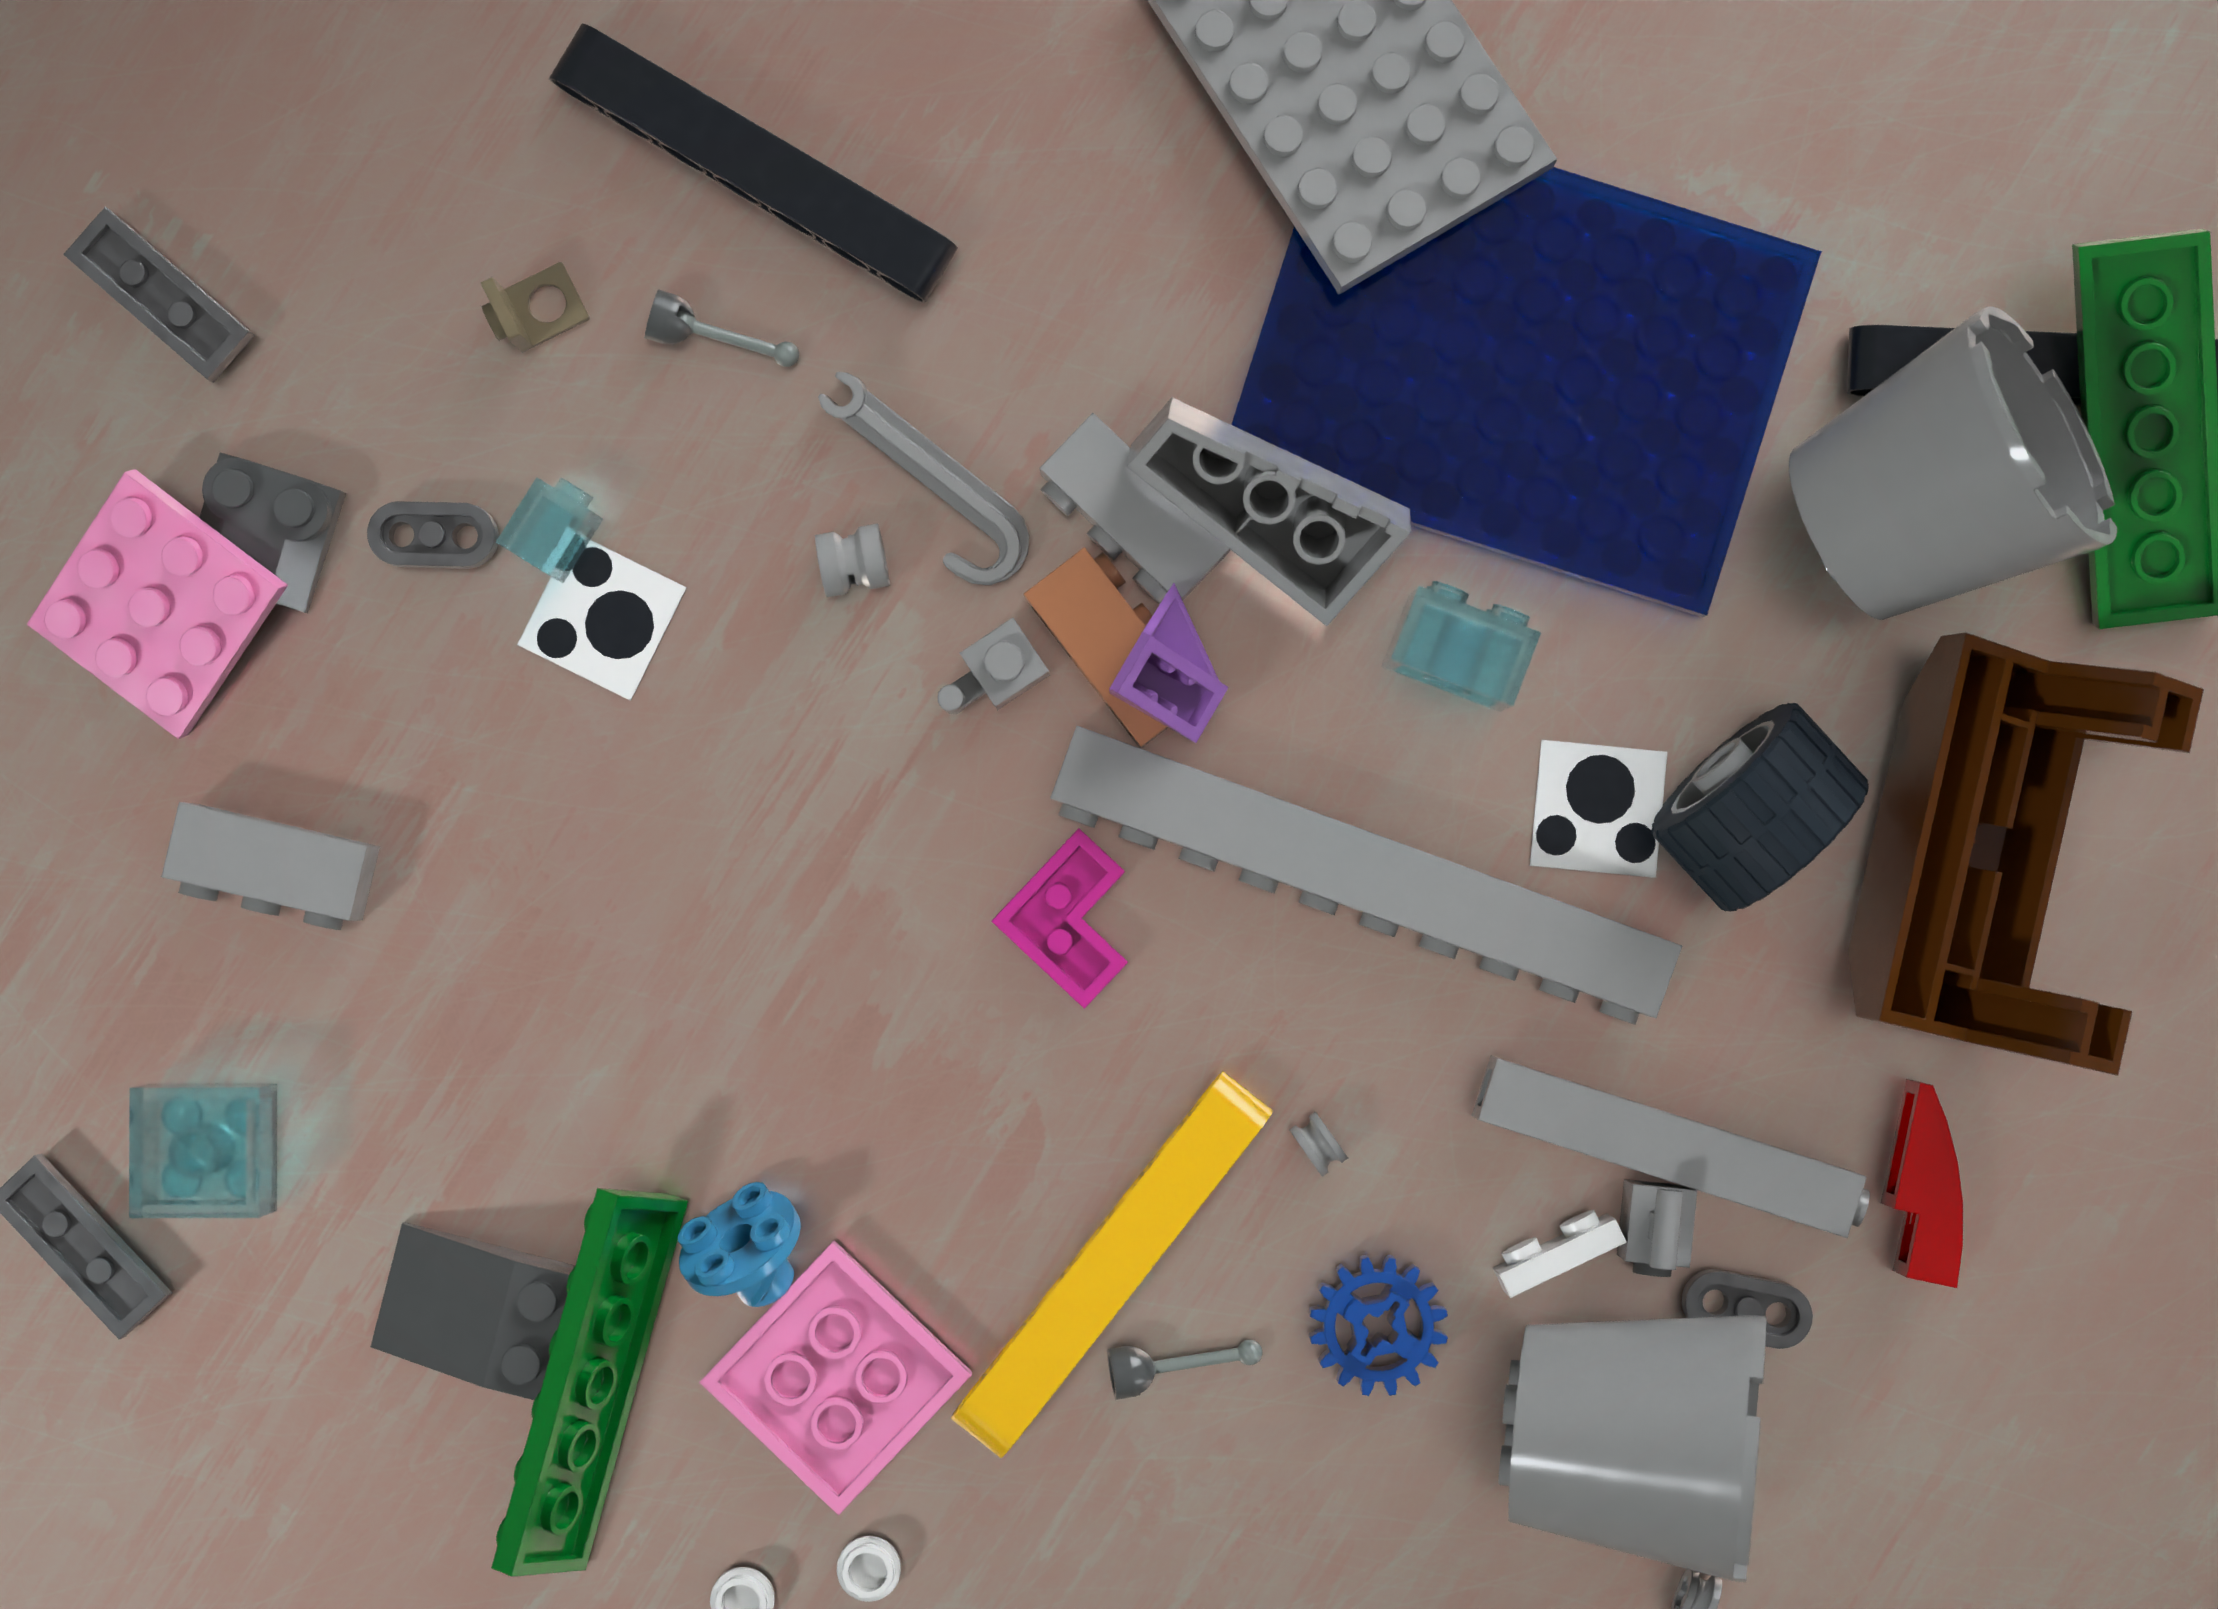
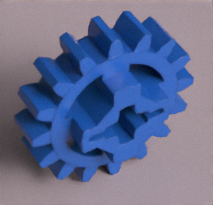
[1309,1255,1448,1396]

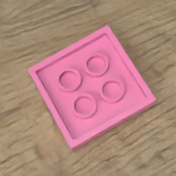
[27,469,288,739]
[699,1240,972,1515]

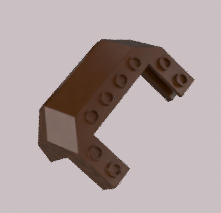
[1848,632,2204,1076]

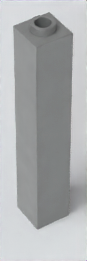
[1472,1056,1870,1238]

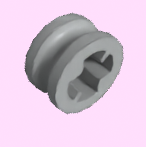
[1289,1112,1348,1177]
[1671,1569,1722,1609]

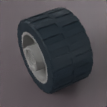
[1652,703,1869,911]

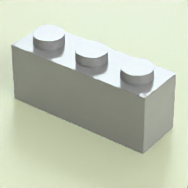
[1040,413,1230,604]
[161,802,380,930]

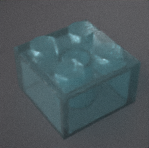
[1381,581,1541,712]
[129,1083,277,1218]

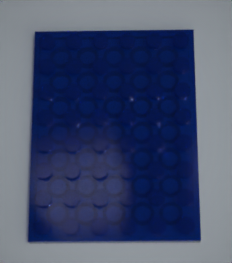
[1231,167,1821,617]

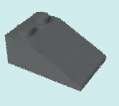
[371,1222,575,1400]

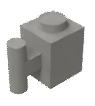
[937,618,1050,714]
[1617,1179,1697,1277]

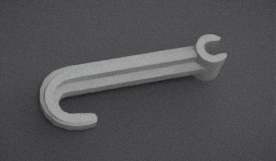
[818,372,1029,585]

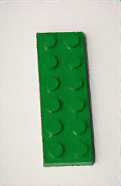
[2072,229,2218,629]
[491,1188,688,1577]

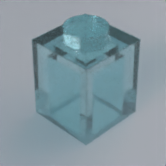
[496,477,603,583]

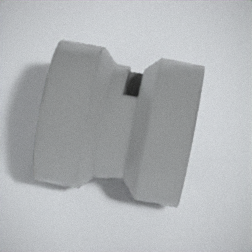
[815,524,890,598]

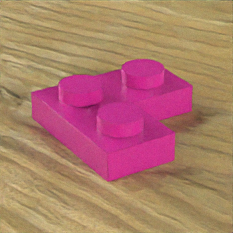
[991,828,1128,1009]

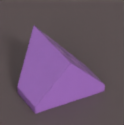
[1109,583,1229,743]

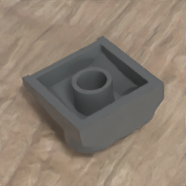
[199,452,346,614]

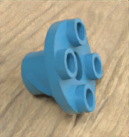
[677,1182,801,1307]

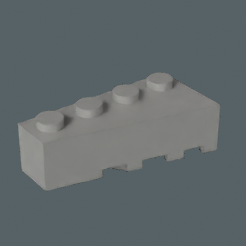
[1127,397,1411,626]

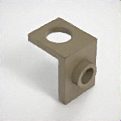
[481,262,590,352]

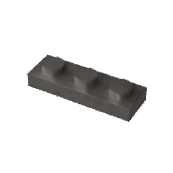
[63,207,255,383]
[0,1154,172,1340]

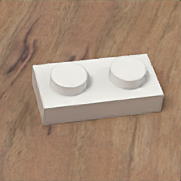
[1493,1210,1627,1298]

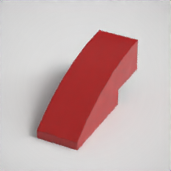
[1881,1079,1963,1288]

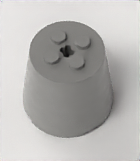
[1789,306,2117,620]
[1499,1315,1766,1582]

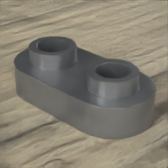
[367,501,499,569]
[1682,1269,1813,1349]

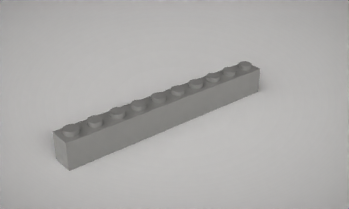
[1050,726,1682,1025]

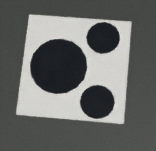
[517,532,687,701]
[1530,740,1668,878]

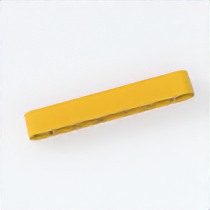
[950,1071,1273,1458]

